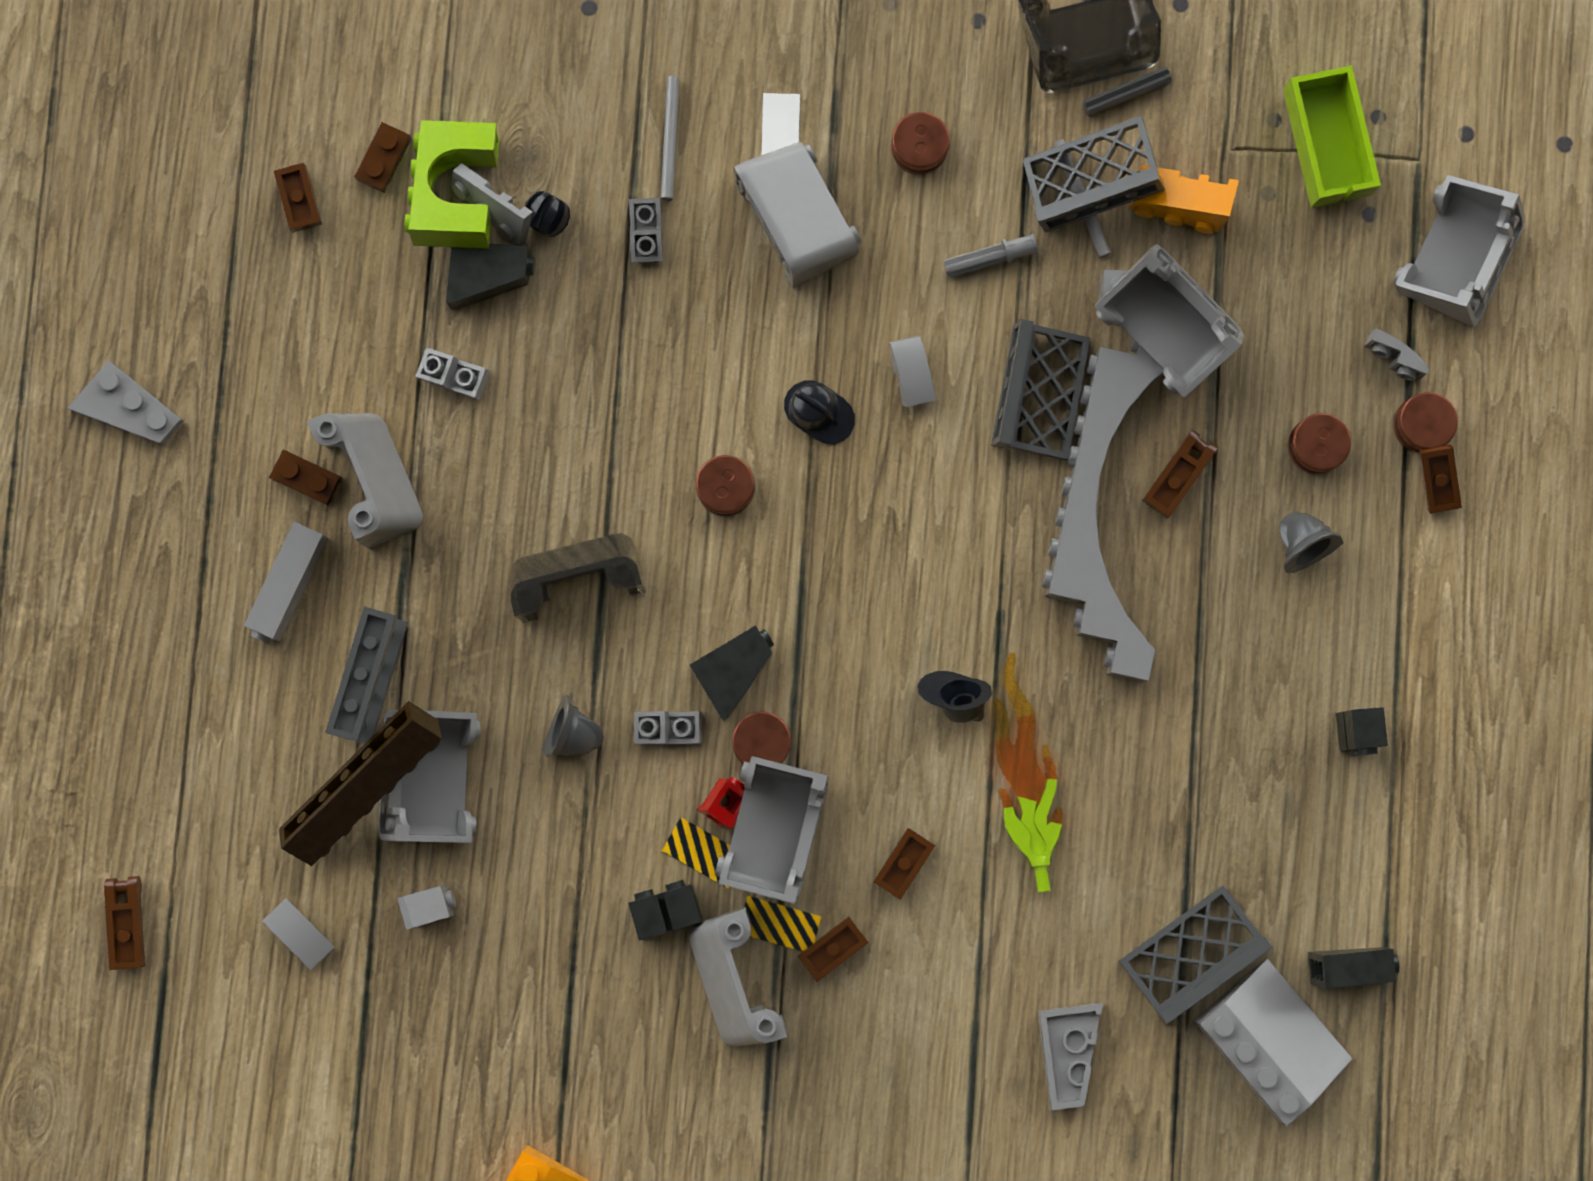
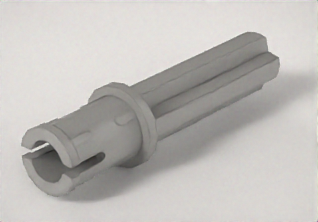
[944,234,1038,277]

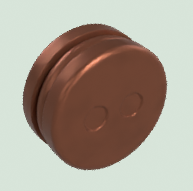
[891,112,950,174]
[1393,392,1458,453]
[1288,413,1351,474]
[696,455,755,516]
[732,711,791,764]

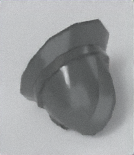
[1279,512,1344,573]
[542,695,604,757]

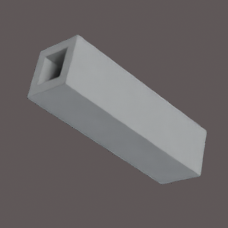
[244,522,329,644]

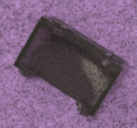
[1018,0,1161,93]
[511,533,647,623]

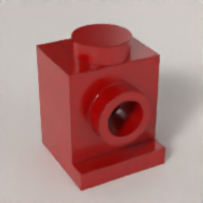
[697,777,745,829]

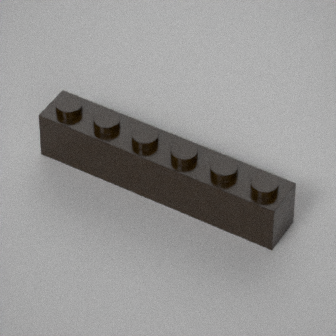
[279,701,442,866]

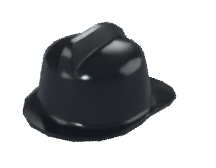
[784,380,855,444]
[917,671,992,723]

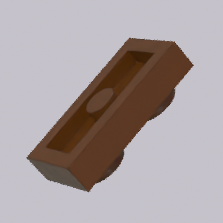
[354,122,412,193]
[274,162,322,233]
[1419,445,1462,514]
[269,449,342,506]
[873,828,935,900]
[797,916,868,982]

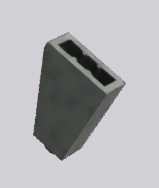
[446,243,536,310]
[690,625,774,721]
[1308,947,1400,989]

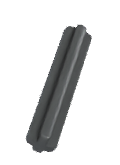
[1083,67,1172,117]

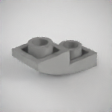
[629,198,663,262]
[1364,328,1429,381]
[889,336,936,407]
[415,348,490,401]
[634,711,703,744]
[262,898,334,970]

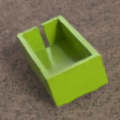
[1283,65,1381,208]

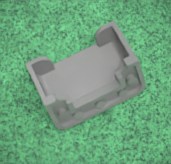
[733,142,861,289]
[1394,175,1525,327]
[1095,244,1244,397]
[307,413,423,549]
[378,710,481,843]
[715,756,829,904]
[689,907,787,1047]

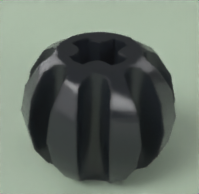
[524,191,570,237]

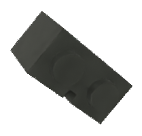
[1336,707,1388,756]
[628,880,703,941]

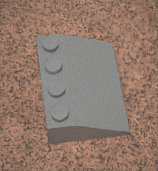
[1194,958,1352,1126]

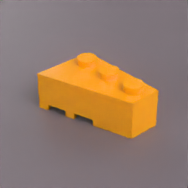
[1128,165,1239,234]

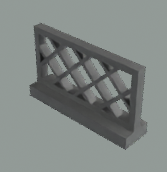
[1023,115,1165,232]
[991,319,1090,461]
[1119,886,1272,1026]

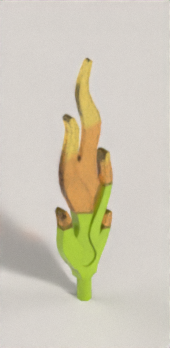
[994,652,1063,892]

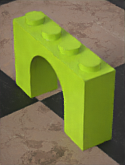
[404,120,500,249]

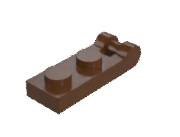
[1142,429,1218,519]
[104,876,145,970]

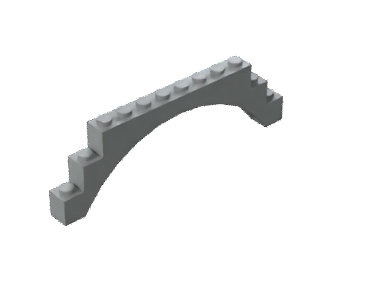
[1042,310,1225,683]

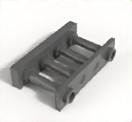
[325,606,409,743]

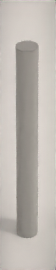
[661,76,679,201]
[1053,139,1111,258]

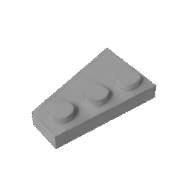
[450,163,533,246]
[68,360,183,445]
[1037,1003,1103,1110]

